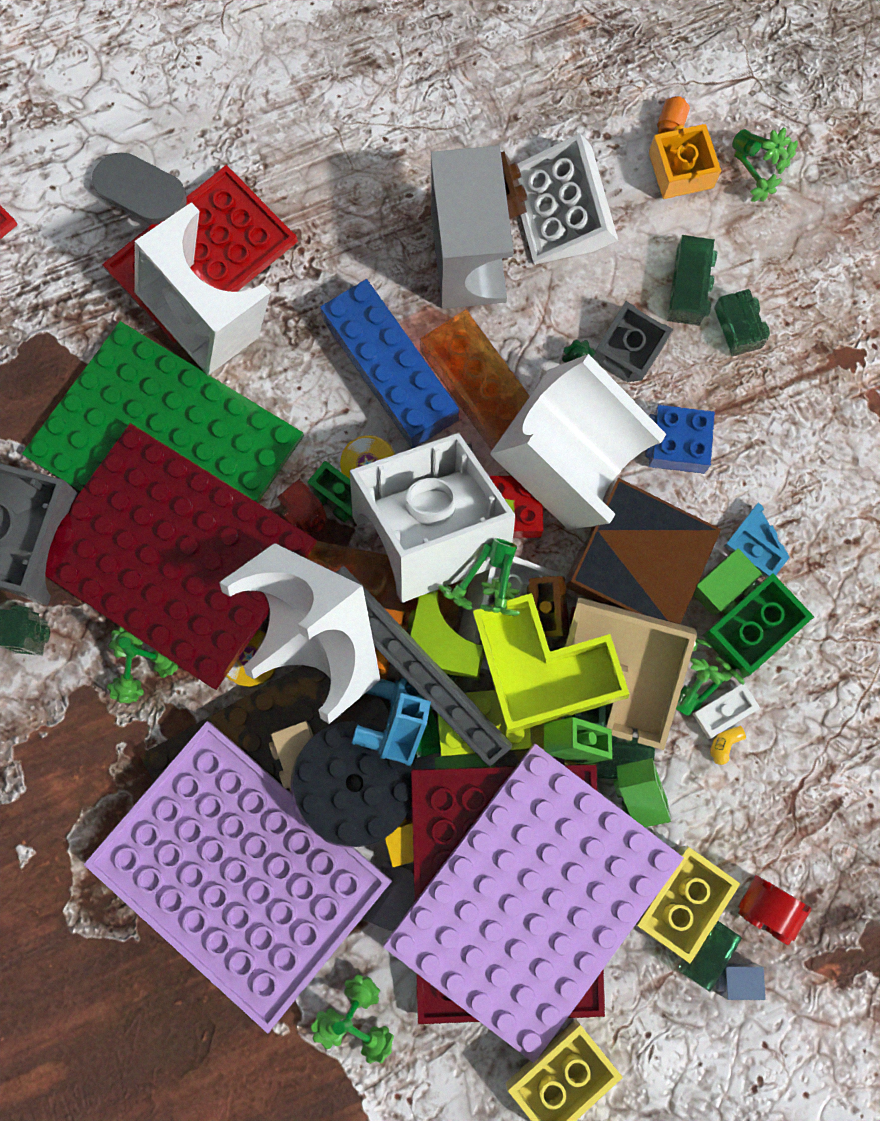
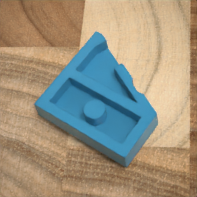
[724,502,790,578]

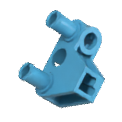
[351,678,431,766]

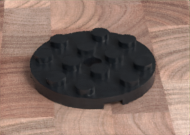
[291,721,412,848]

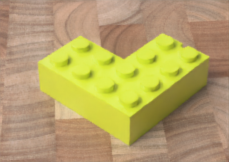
[473,593,630,733]

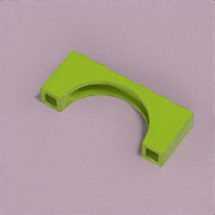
[408,499,515,680]

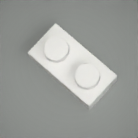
[693,684,760,739]

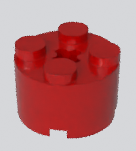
[738,874,812,946]

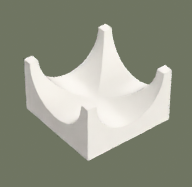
[219,543,381,724]

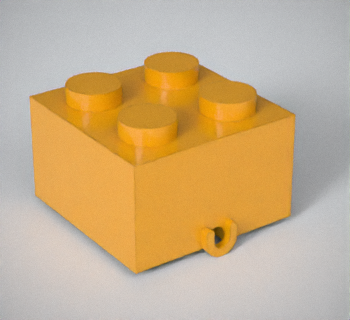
[649,124,721,199]

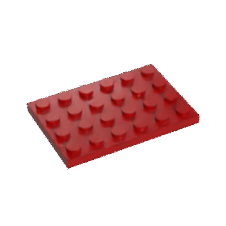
[102,165,298,344]

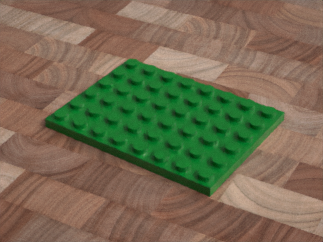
[22,321,304,503]

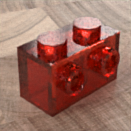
[277,478,327,535]

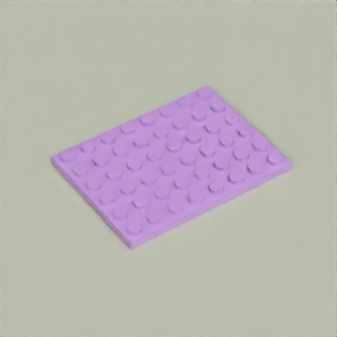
[84,721,392,1033]
[383,743,684,1063]

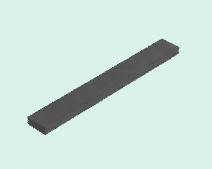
[336,565,513,767]

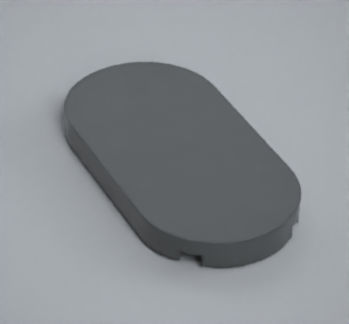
[92,153,187,224]

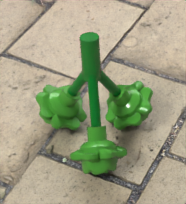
[107,626,178,703]
[310,974,394,1064]

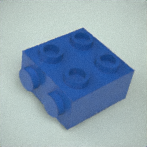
[645,405,715,474]

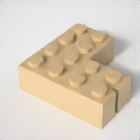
[565,597,697,750]

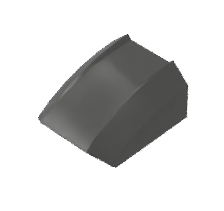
[595,301,674,382]

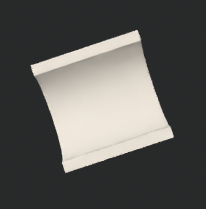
[134,202,271,375]
[490,354,666,530]
[350,433,515,603]

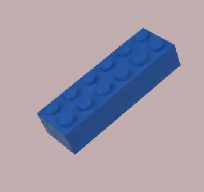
[320,279,459,449]

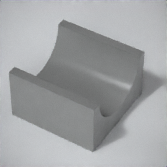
[431,145,514,309]

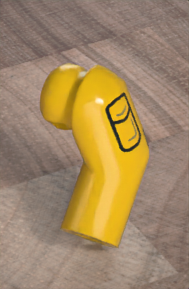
[710,725,746,765]

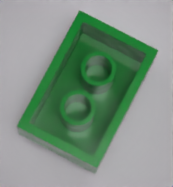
[701,573,814,678]

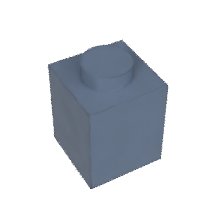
[715,963,766,1000]

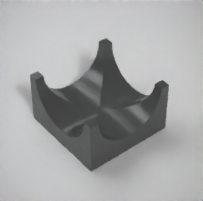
[0,463,79,606]

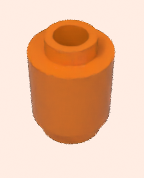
[657,96,690,134]

